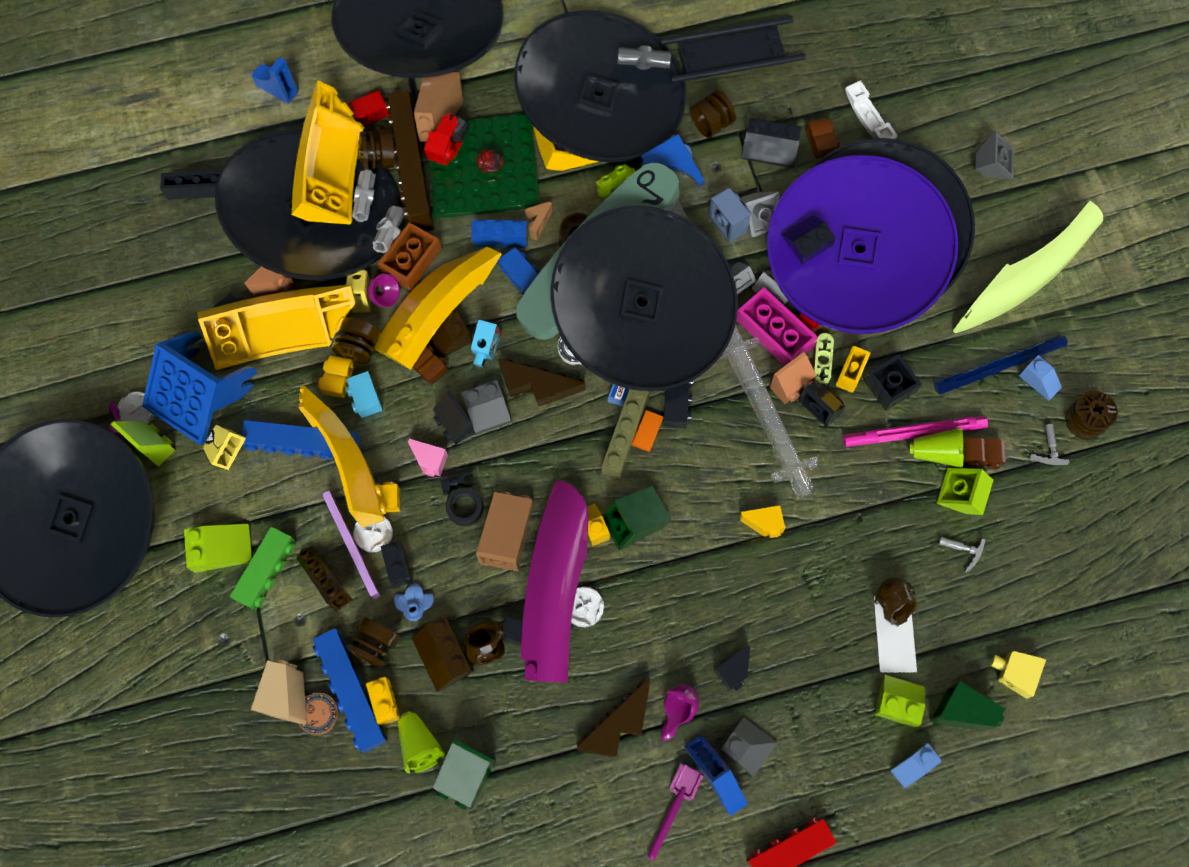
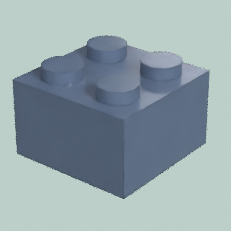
[709,188,751,243]

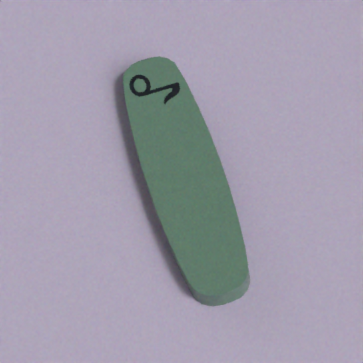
[516,163,680,340]

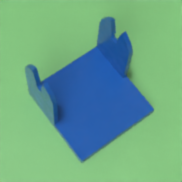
[142,330,258,445]

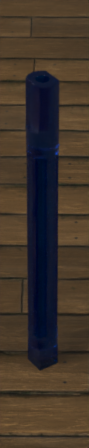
[934,335,1068,395]

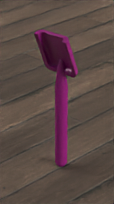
[648,763,704,860]

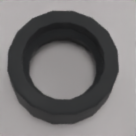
[445,487,484,527]

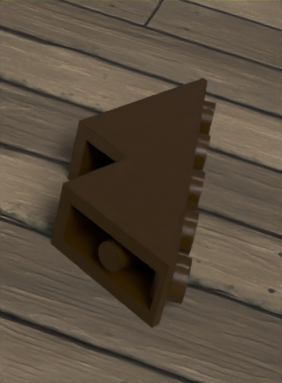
[498,358,586,407]
[296,546,353,612]
[576,678,651,758]

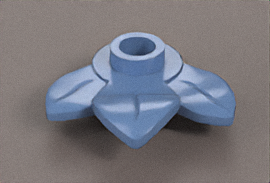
[394,583,434,621]

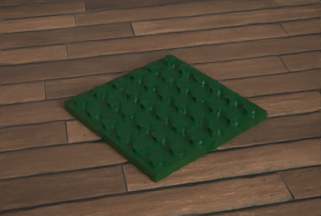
[429,113,540,219]

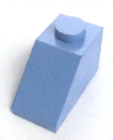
[1019,355,1062,401]
[891,743,942,788]

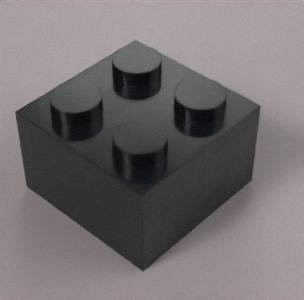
[864,354,922,411]

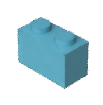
[346,371,383,418]

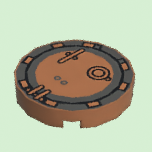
[299,693,339,735]

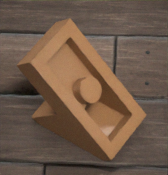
[525,202,553,240]

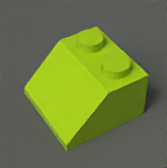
[937,468,993,515]
[875,675,925,727]

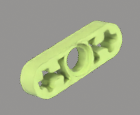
[813,333,834,385]

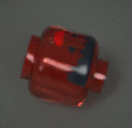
[476,150,503,173]

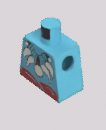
[471,320,502,367]

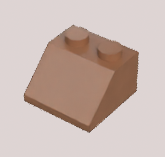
[244,266,295,298]
[770,352,816,404]

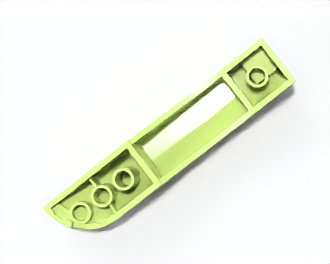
[953,201,1103,333]

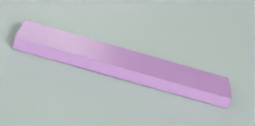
[323,491,381,599]

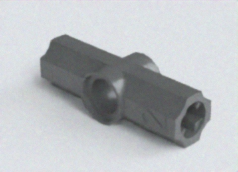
[618,46,671,70]

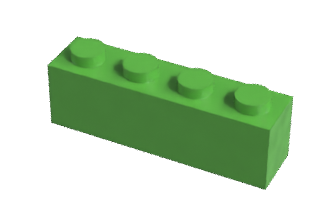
[230,527,296,611]

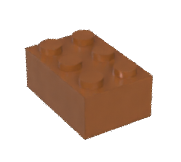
[378,222,442,291]

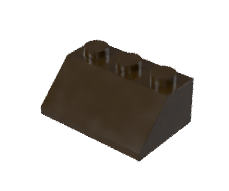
[429,309,472,358]
[411,615,474,692]

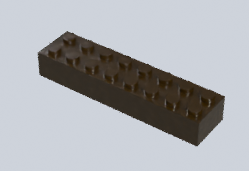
[386,90,434,232]

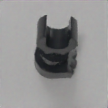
[440,472,474,495]

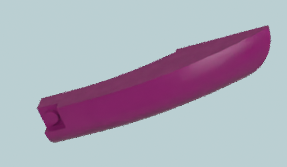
[521,481,589,682]

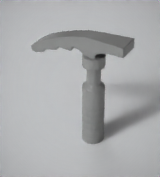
[1030,424,1070,465]
[938,537,985,573]

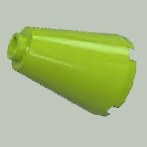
[910,428,963,467]
[398,712,445,774]

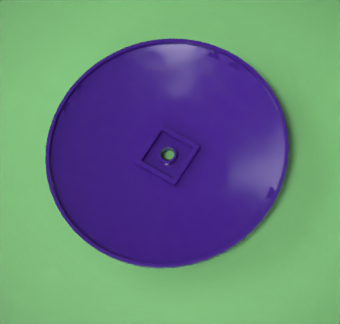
[767,155,958,334]

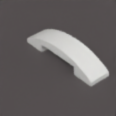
[845,80,898,139]

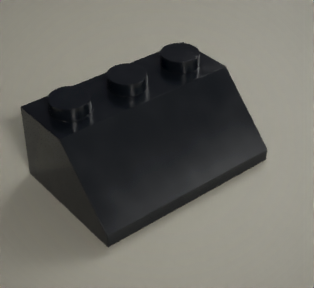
[741,117,802,168]

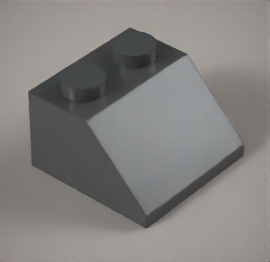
[461,380,511,434]

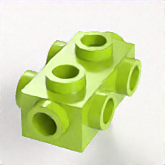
[595,164,636,199]

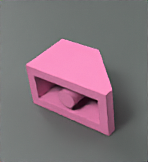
[408,439,448,477]

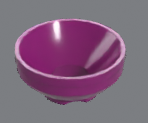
[368,274,400,307]

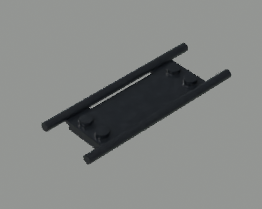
[660,16,805,83]

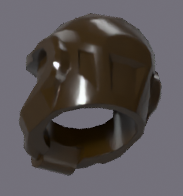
[874,577,917,627]
[464,620,505,665]

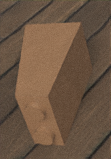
[414,72,464,141]
[476,491,534,572]

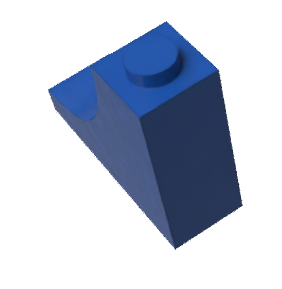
[251,57,299,104]
[640,134,705,187]
[685,735,748,816]

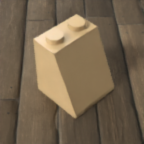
[251,659,307,725]

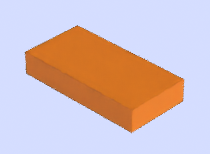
[632,410,664,452]

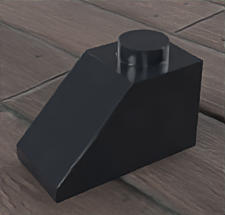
[714,645,750,692]

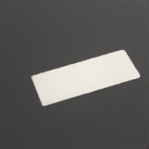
[874,596,917,672]

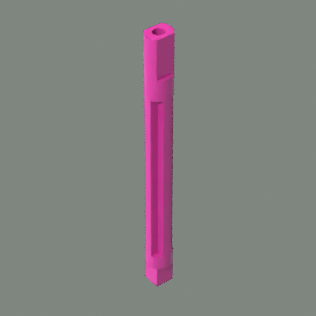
[842,416,988,447]

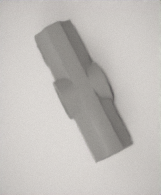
[352,169,376,222]
[373,205,404,254]

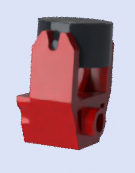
[424,113,469,166]

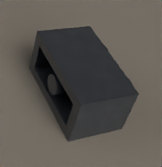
[381,540,413,588]

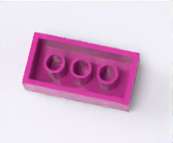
[736,287,818,366]

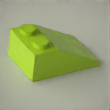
[111,421,175,467]
[184,524,253,573]

